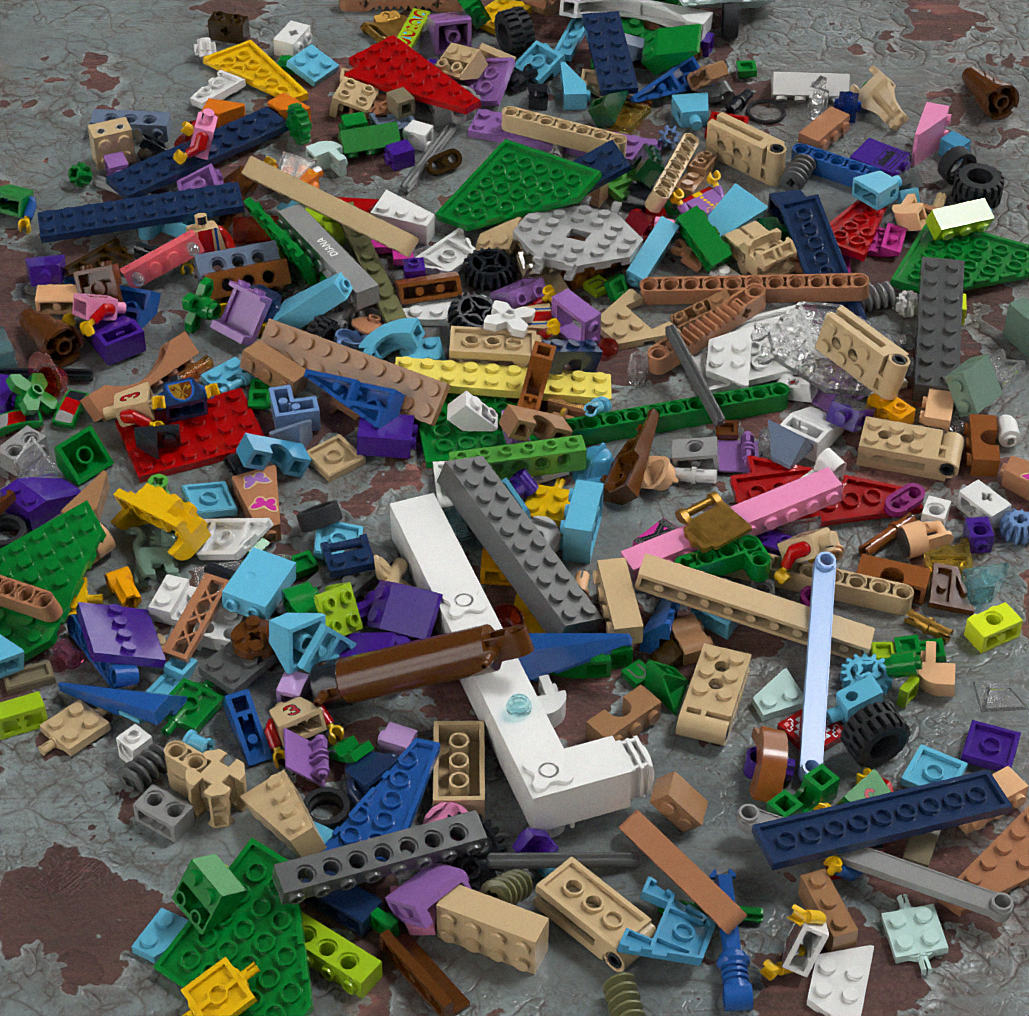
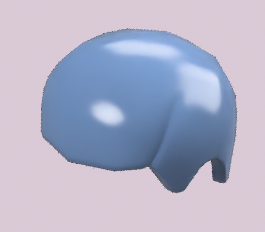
[334,328,367,351]

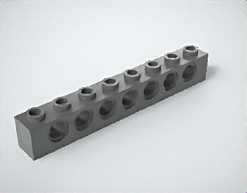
[272,810,487,905]

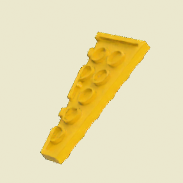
[203,40,309,102]

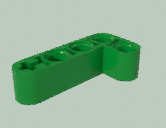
[674,535,771,582]

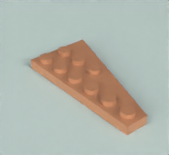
[938,806,1029,917]

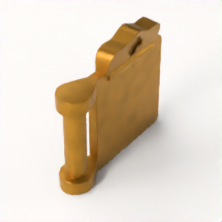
[360,10,422,43]
[675,491,752,553]

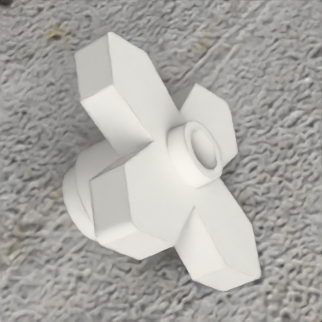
[484,300,535,338]

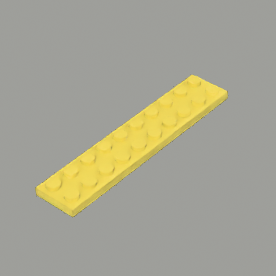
[395,356,612,404]

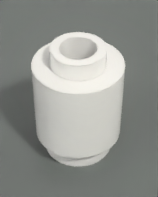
[997,415,1021,447]

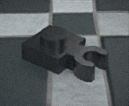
[507,63,538,94]

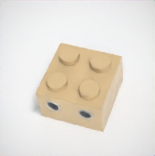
[87,117,136,170]

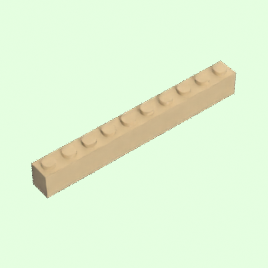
[634,553,875,660]

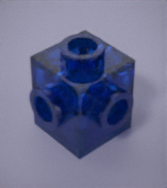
[834,91,862,123]

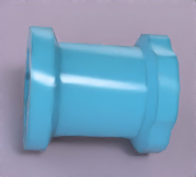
[182,729,215,753]

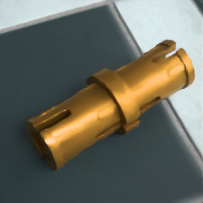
[904,609,954,644]

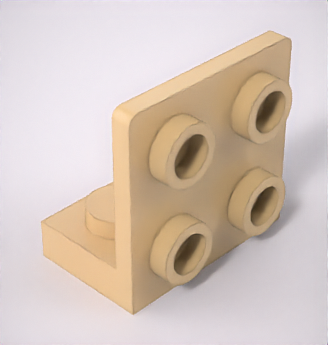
[329,76,379,118]

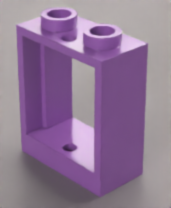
[551,289,601,347]

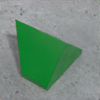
[645,660,690,716]

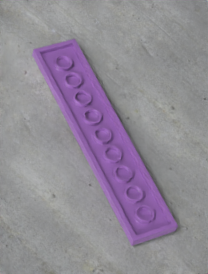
[468,109,664,166]

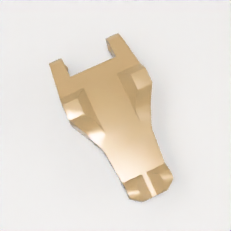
[850,65,909,131]

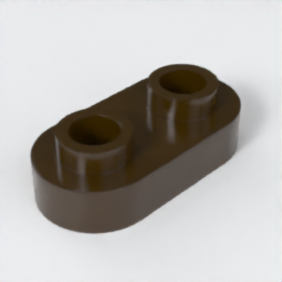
[425,148,462,176]

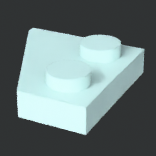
[752,668,803,721]

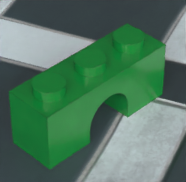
[766,763,840,817]

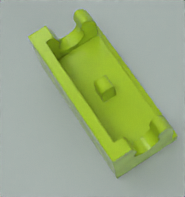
[0,691,48,740]

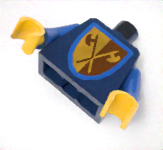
[151,375,220,423]

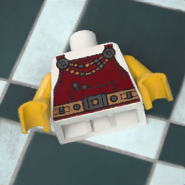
[759,904,829,981]

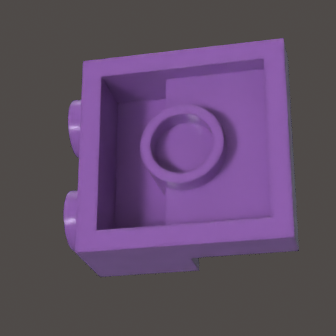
[176,163,225,191]
[489,277,546,309]

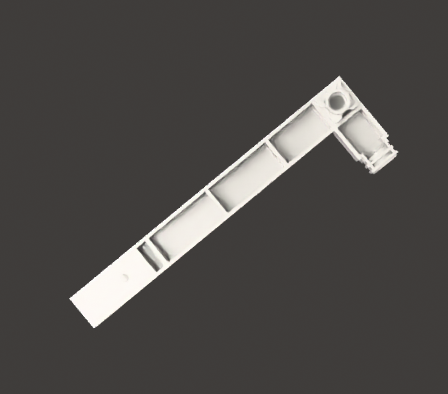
[390,493,654,837]

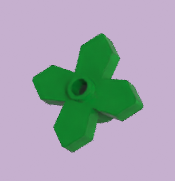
[182,277,221,334]
[5,373,59,415]

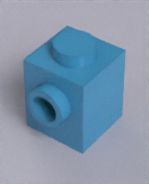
[938,130,971,164]

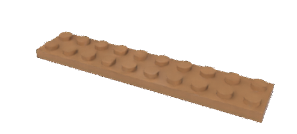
[260,318,451,426]

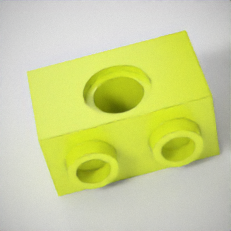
[964,602,1023,653]

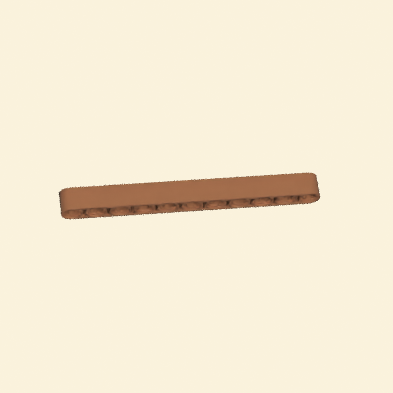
[639,273,869,305]

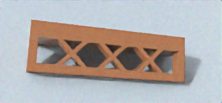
[162,573,230,663]

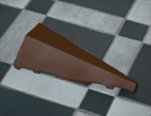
[219,166,259,235]
[600,408,660,505]

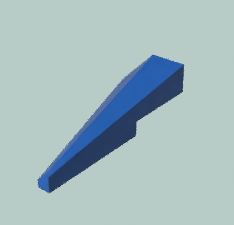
[628,56,715,103]
[64,276,161,328]
[304,369,405,429]
[639,598,680,654]
[518,633,633,682]
[58,682,188,726]

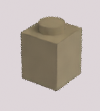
[386,87,415,120]

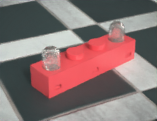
[120,229,205,288]

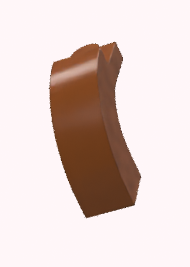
[517,340,556,411]
[749,726,788,802]

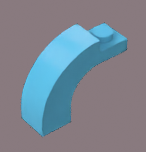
[358,318,425,360]

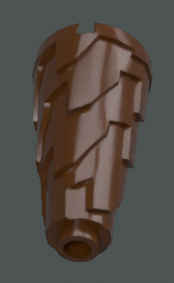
[962,66,1019,120]
[19,308,84,367]

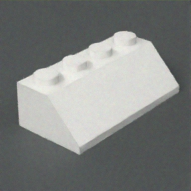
[771,72,850,103]

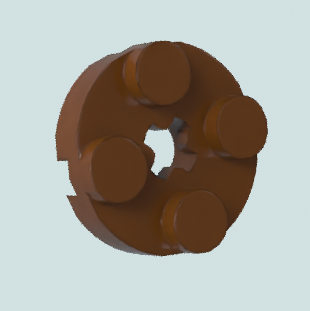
[230,615,275,660]

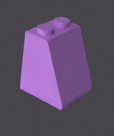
[427,11,472,55]

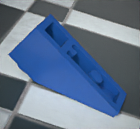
[222,688,273,767]

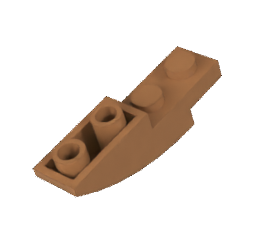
[674,151,718,197]

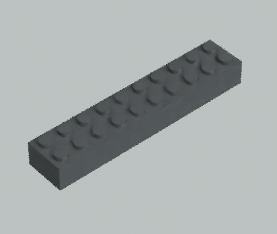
[437,456,603,633]

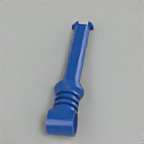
[709,869,753,1011]

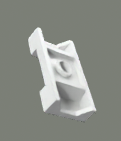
[148,574,246,627]

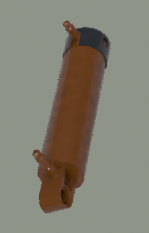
[310,624,534,710]

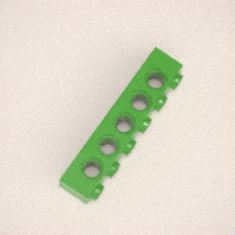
[449,435,587,480]

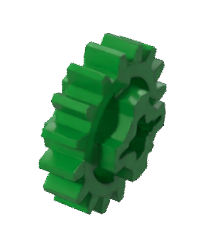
[286,102,312,146]

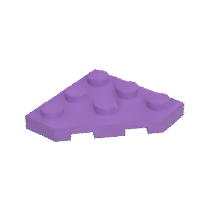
[462,57,516,106]

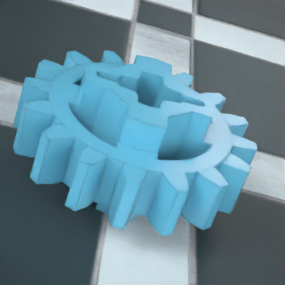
[840,653,893,695]

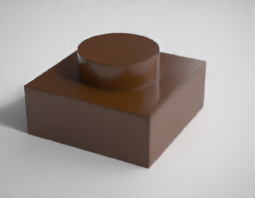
[715,420,738,440]

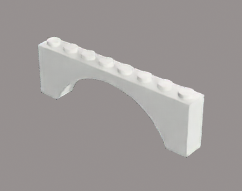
[559,0,713,41]

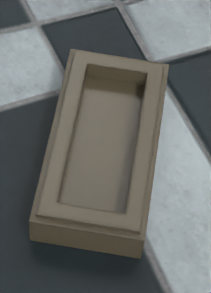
[3,660,56,695]

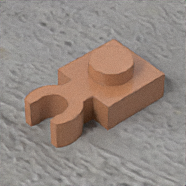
[670,238,702,272]

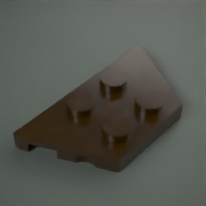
[63,237,135,277]

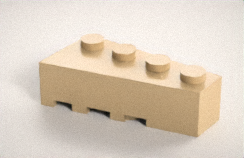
[593,557,643,644]
[240,770,327,858]

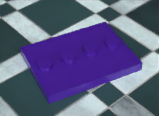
[76,602,166,668]

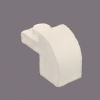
[537,675,566,728]

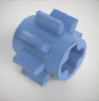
[657,125,682,150]

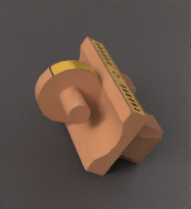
[547,398,586,419]

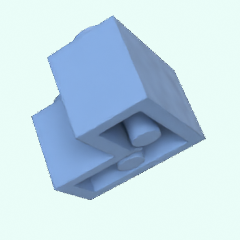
[269,385,321,431]

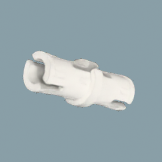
[674,466,717,485]

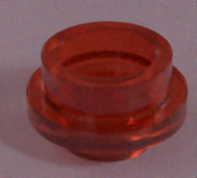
[598,338,619,357]

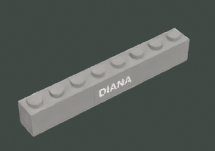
[277,204,380,310]

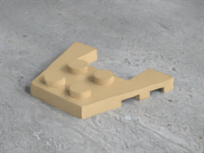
[600,288,681,350]

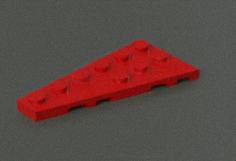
[829,199,889,262]

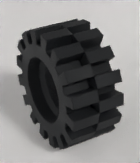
[306,315,340,342]

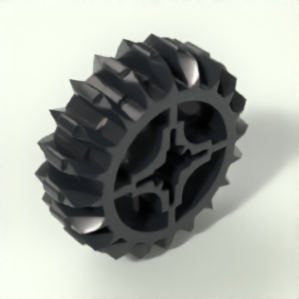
[462,247,518,293]
[447,291,495,329]

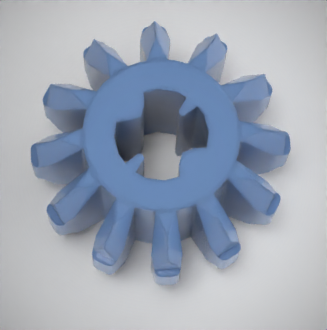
[999,508,1029,546]

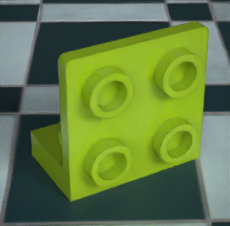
[314,582,363,636]

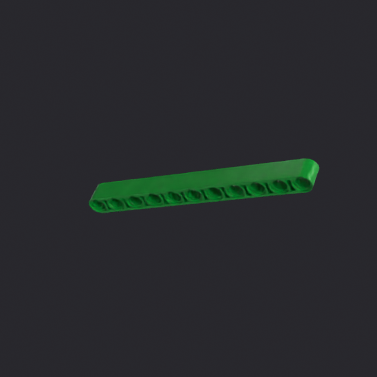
[565,382,790,446]

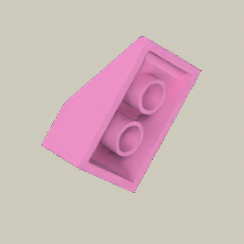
[911,102,952,167]

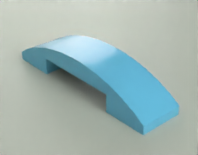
[119,651,198,724]

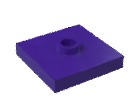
[961,720,1021,772]

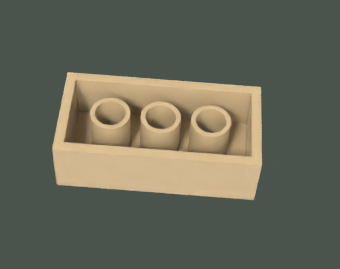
[433,721,485,819]
[436,884,549,974]

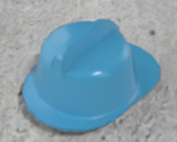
[572,443,614,483]

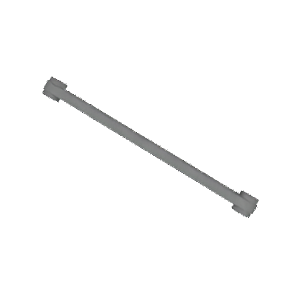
[736,804,1014,923]

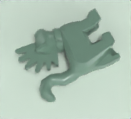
[125,527,181,589]

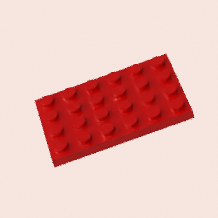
[115,388,264,483]

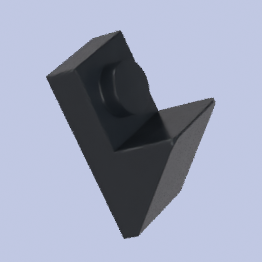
[528,83,550,111]
[133,128,169,161]
[134,424,181,460]

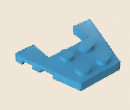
[617,876,716,966]

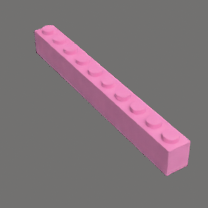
[621,467,842,585]

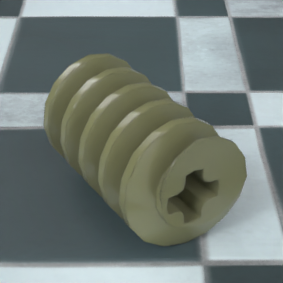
[479,869,533,905]
[603,972,646,1016]

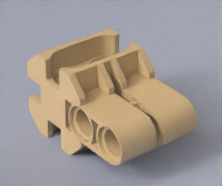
[720,221,797,275]
[164,741,247,828]

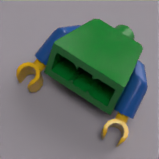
[0,184,37,234]

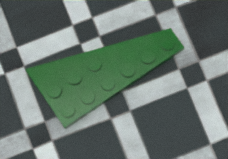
[243,197,319,287]

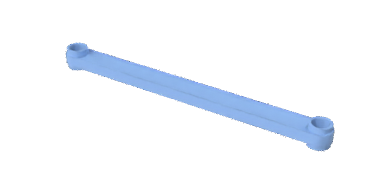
[798,552,836,782]

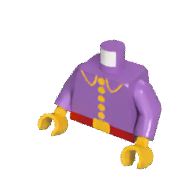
[669,170,725,216]

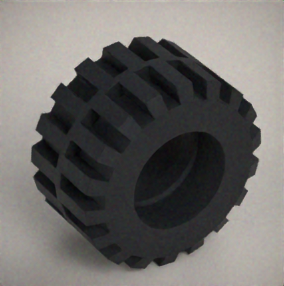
[494,6,535,56]
[952,163,1005,209]
[840,701,911,768]

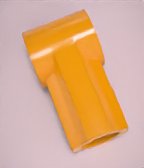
[104,566,142,608]

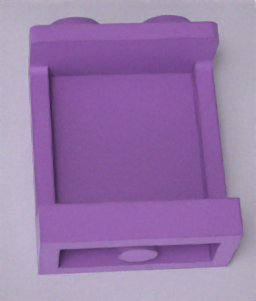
[210,279,272,346]
[385,863,471,929]

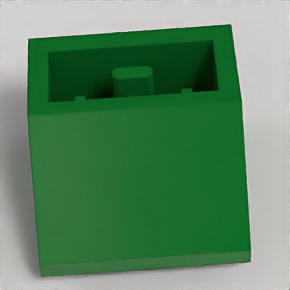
[172,853,246,935]

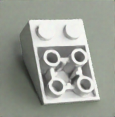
[780,406,846,462]

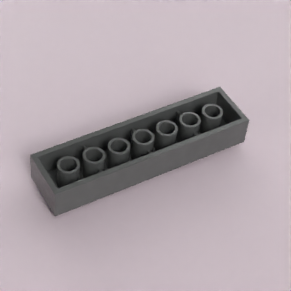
[912,257,964,405]

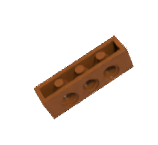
[203,258,291,302]

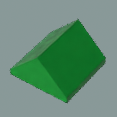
[54,425,114,486]

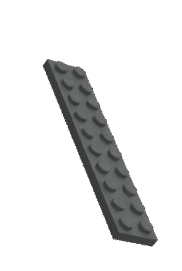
[198,541,397,694]

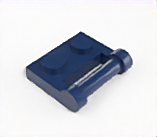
[320,534,375,578]

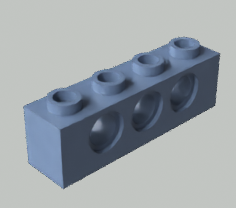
[90,109,172,142]
[194,240,280,282]

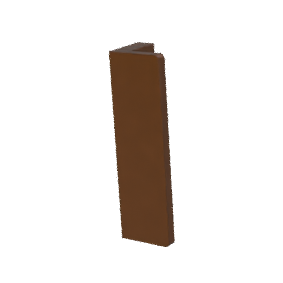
[379,929,470,1016]

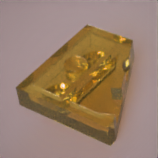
[923,538,974,576]

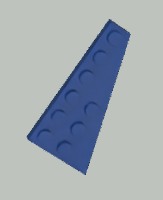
[321,738,441,865]

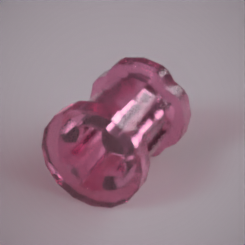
[53,639,85,669]

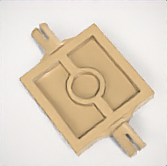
[38,699,111,756]

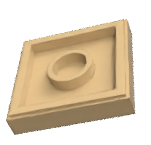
[307,434,366,482]

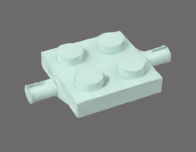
[881,894,949,975]

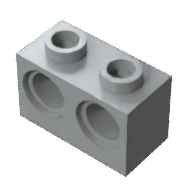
[0,426,49,477]
[133,784,195,843]

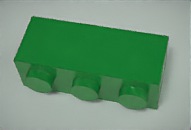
[338,121,401,159]
[675,205,732,273]

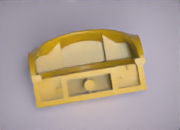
[110,483,211,561]

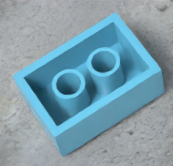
[559,480,604,564]

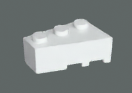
[370,190,435,245]

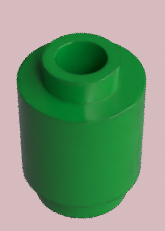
[885,650,923,678]

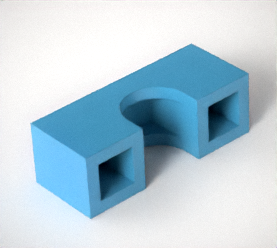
[236,433,311,477]

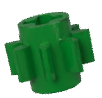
[68,162,93,188]

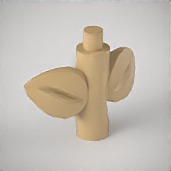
[374,555,411,586]

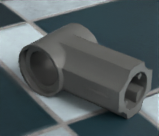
[695,81,736,105]
[898,168,924,191]

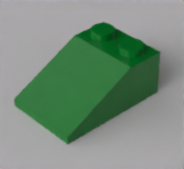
[641,24,702,76]

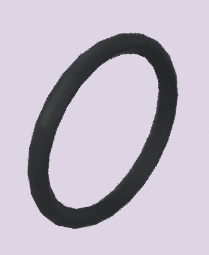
[746,99,786,124]

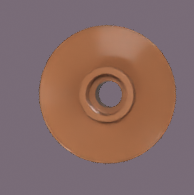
[351,314,385,335]

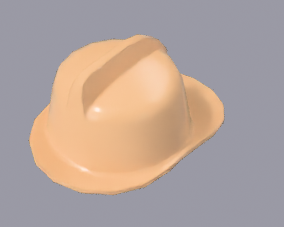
[641,456,679,492]

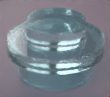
[506,694,532,718]

